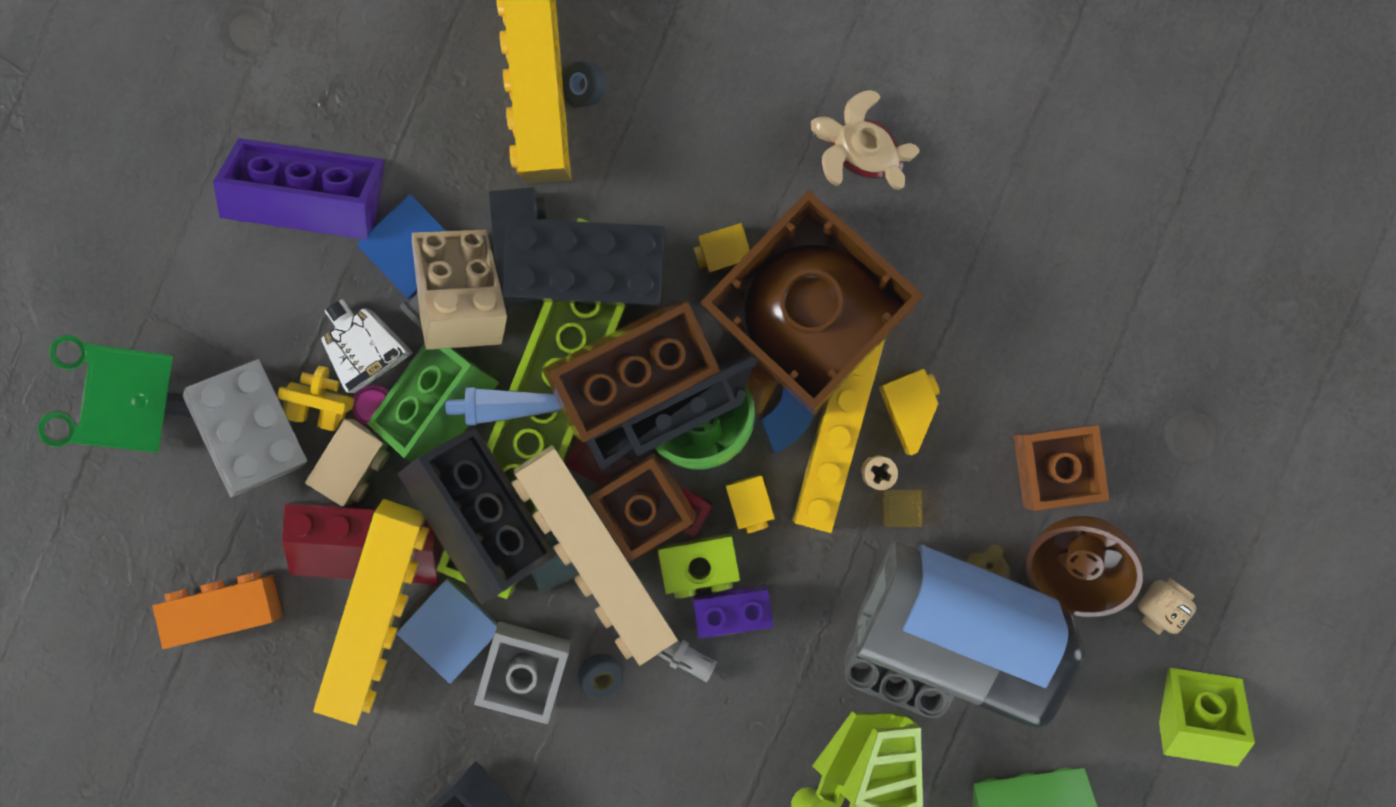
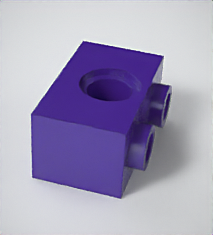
[693,584,774,638]

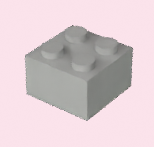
[474,621,571,724]

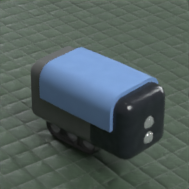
[845,541,1085,728]

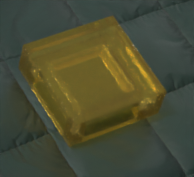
[883,489,922,527]

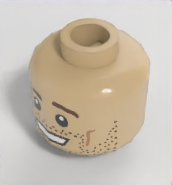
[1138,578,1196,635]

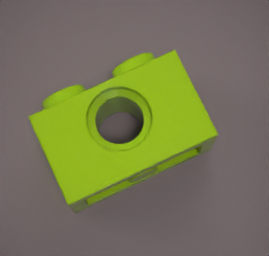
[658,533,740,598]

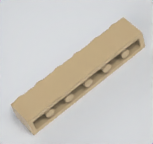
[512,445,678,666]

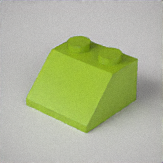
[1159,668,1255,767]

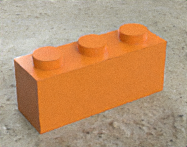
[152,571,284,649]

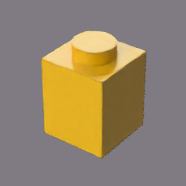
[694,223,750,275]
[725,474,775,533]

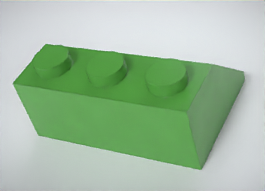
[367,343,499,462]
[972,767,1097,807]

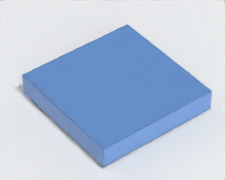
[396,578,498,684]

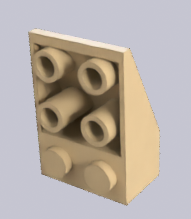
[412,230,507,350]

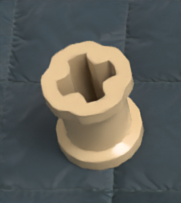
[860,455,898,490]

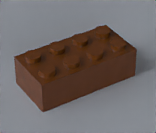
[542,300,720,443]

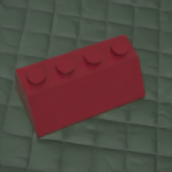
[282,501,441,585]

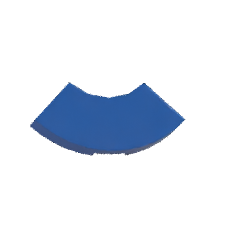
[761,388,814,453]

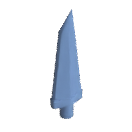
[446,387,561,426]

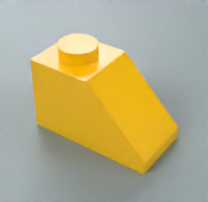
[878,369,940,455]

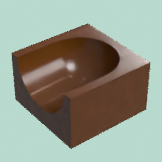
[700,189,924,417]

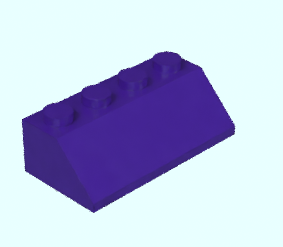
[213,138,385,239]

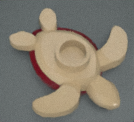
[811,90,920,190]

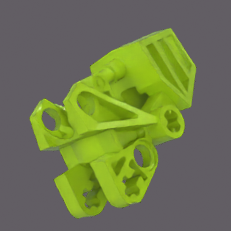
[791,712,923,807]

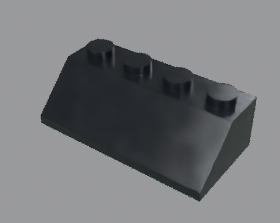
[397,427,557,605]

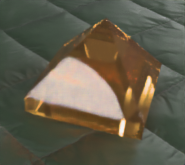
[747,369,778,415]

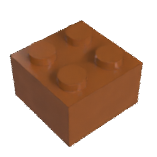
[1013,424,1109,511]

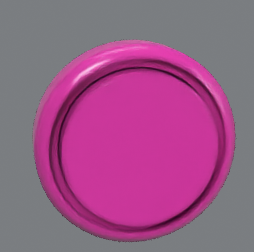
[352,384,390,427]

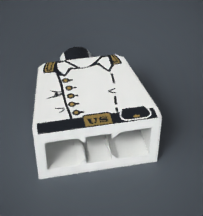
[321,299,413,393]

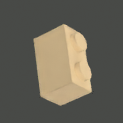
[305,419,390,507]

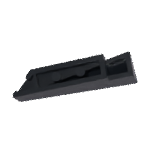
[587,353,757,470]

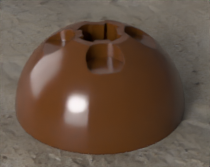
[1026,516,1143,617]

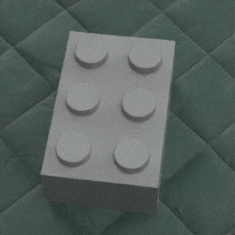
[182,359,307,498]

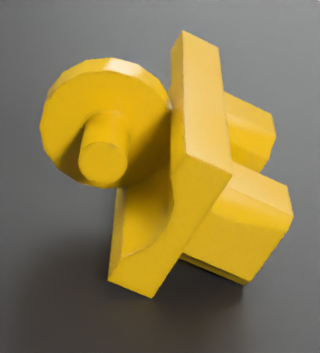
[277,366,354,431]

